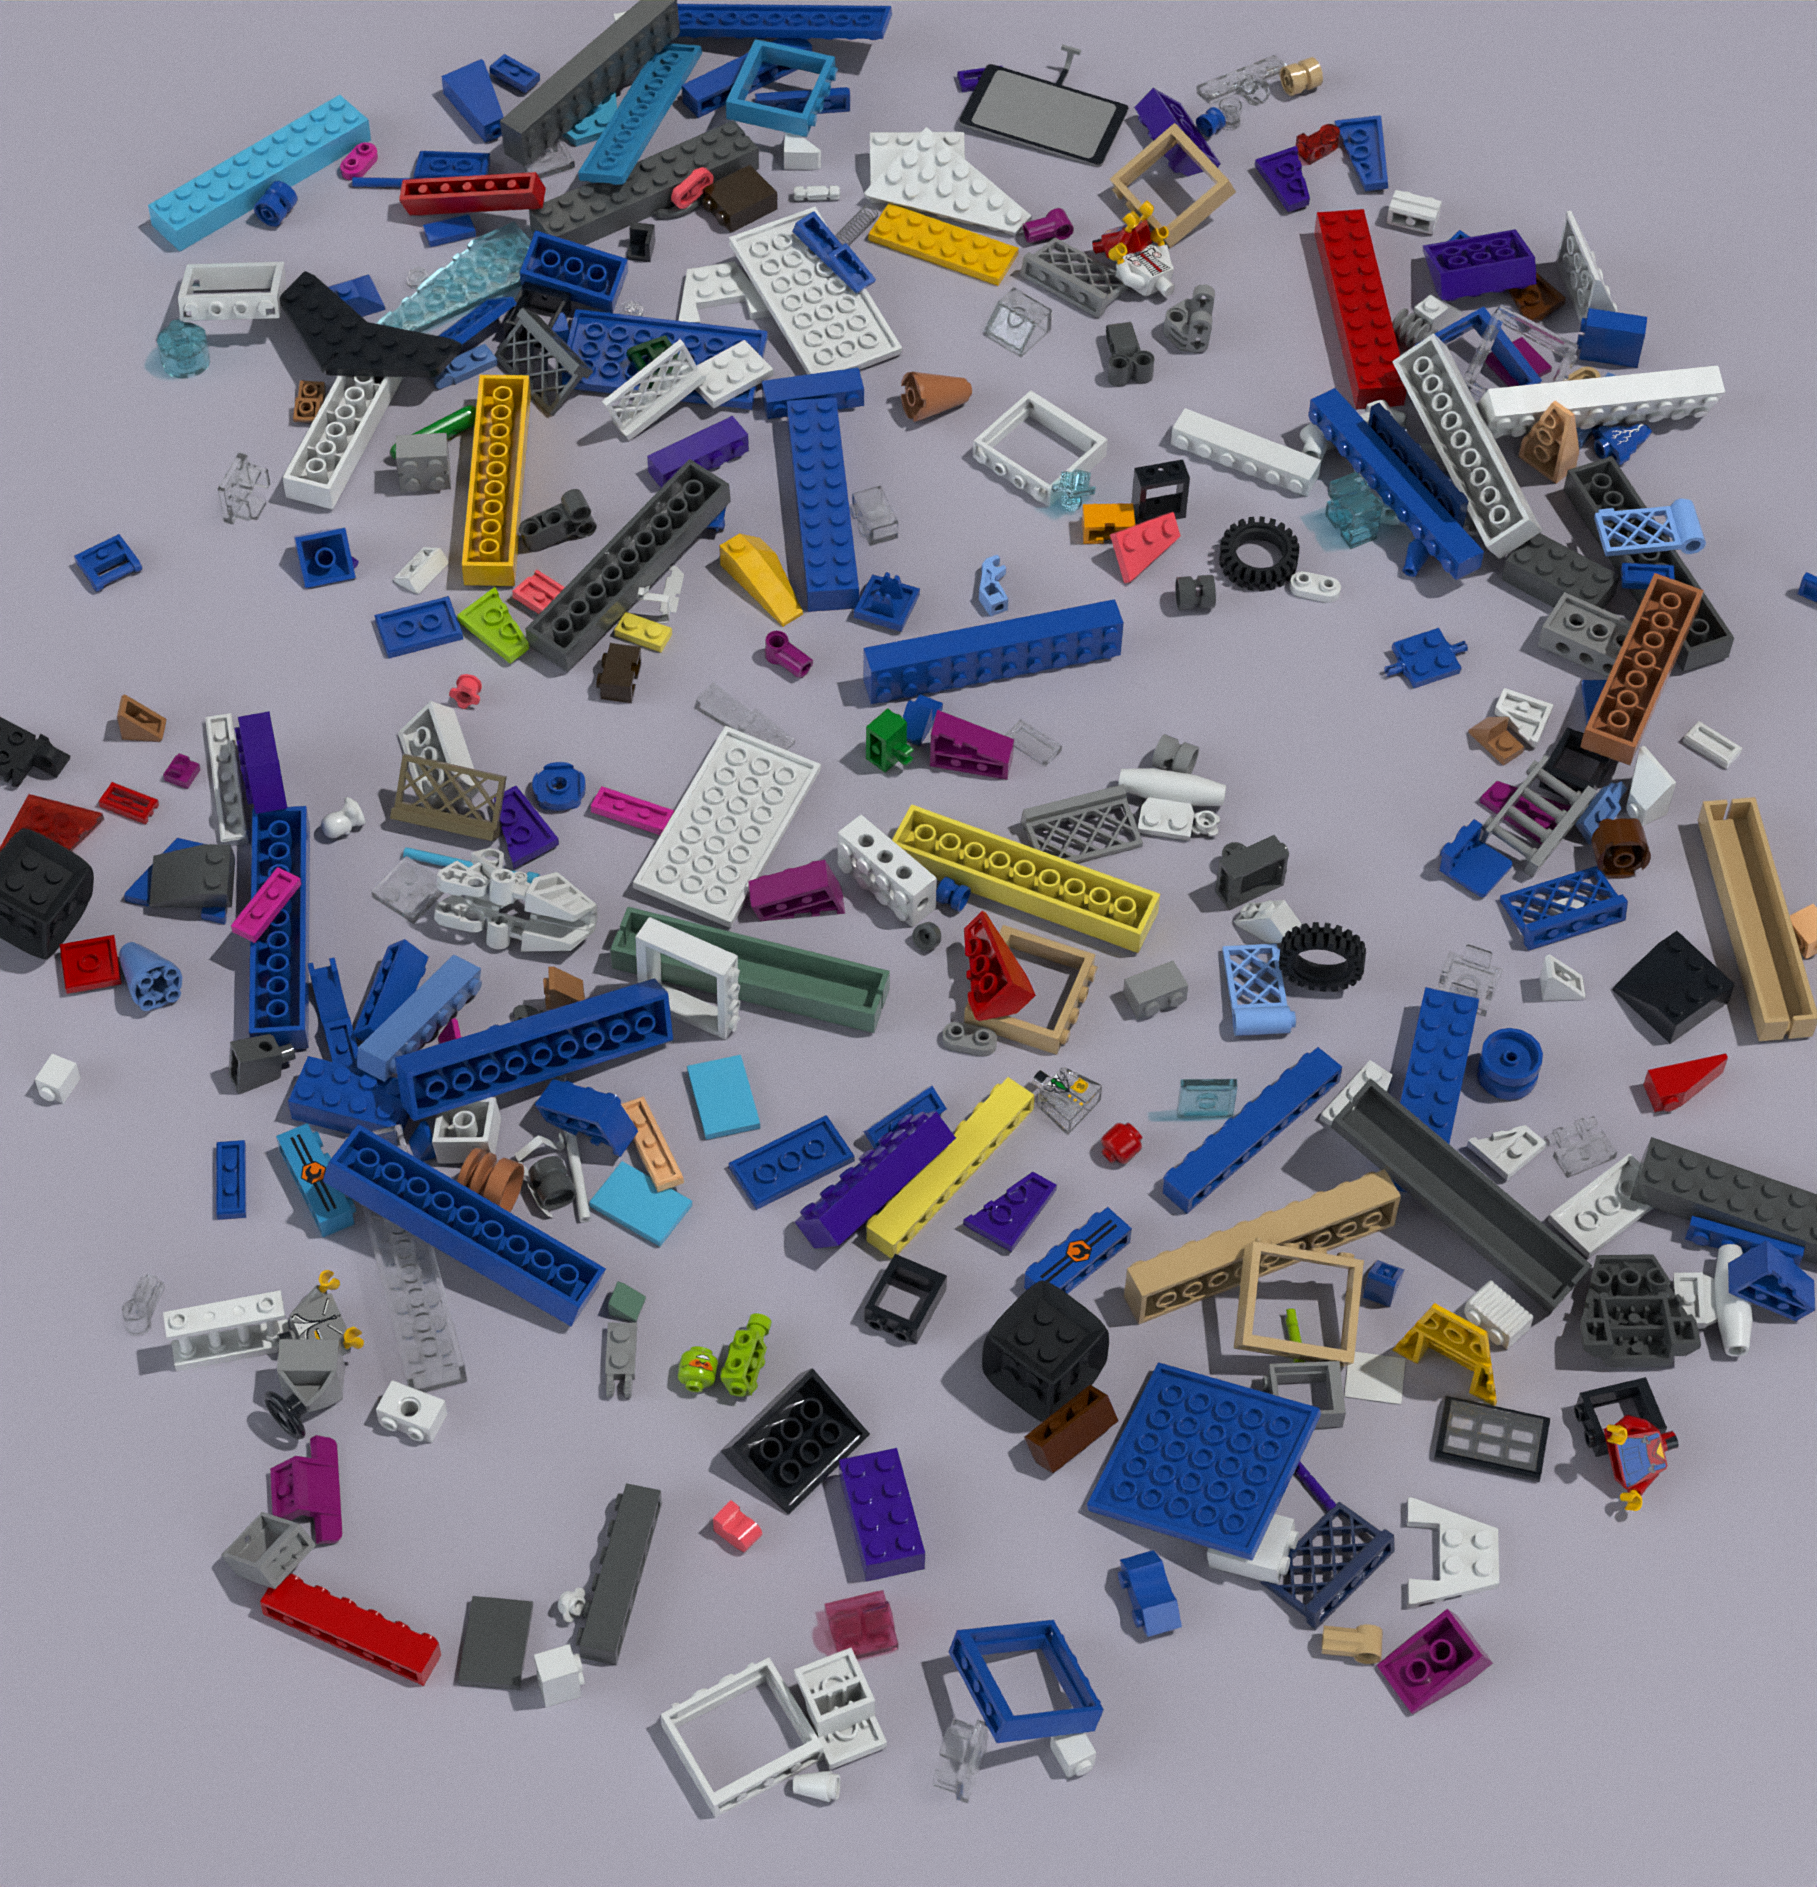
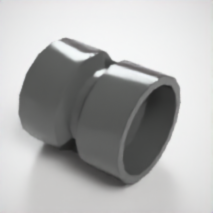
[1175,575,1216,610]
[528,1156,577,1210]

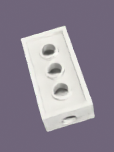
[837,815,937,927]

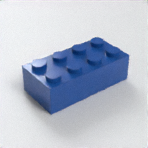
[520,230,628,313]
[288,1056,410,1146]

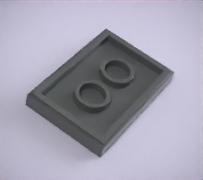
[458,1596,533,1690]

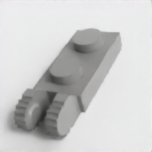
[605,1322,637,1397]

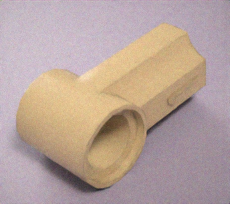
[1321,1624,1383,1664]

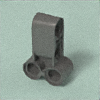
[1106,322,1155,387]
[519,489,597,551]

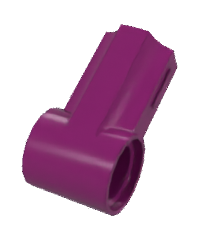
[1023,208,1074,243]
[765,630,813,678]

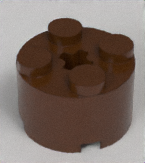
[1591,818,1651,879]

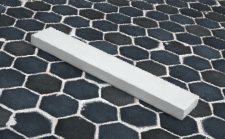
[205,713,249,846]

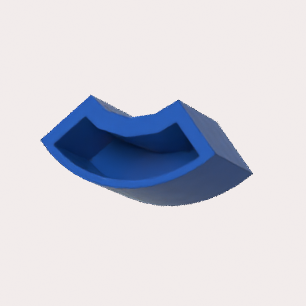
[1118,1550,1182,1637]

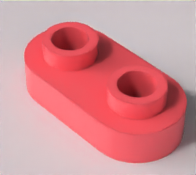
[671,167,714,209]

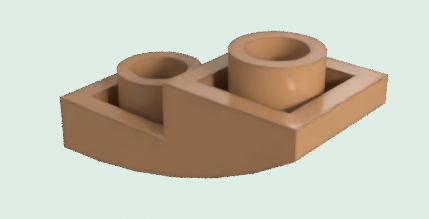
[293,380,326,423]

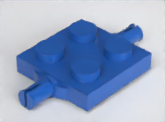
[1384,628,1468,689]

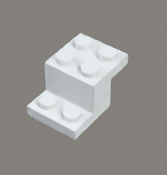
[794,1648,887,1770]

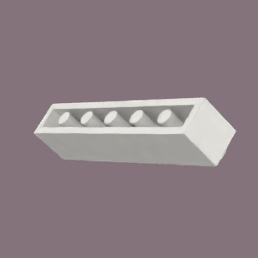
[1171,408,1321,497]

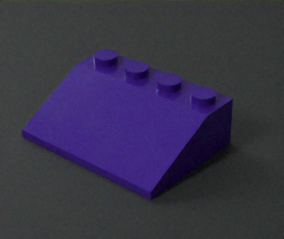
[1422,229,1536,301]

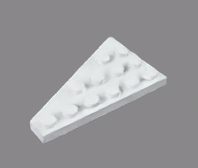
[864,127,1032,236]

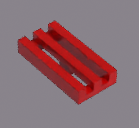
[98,782,159,825]

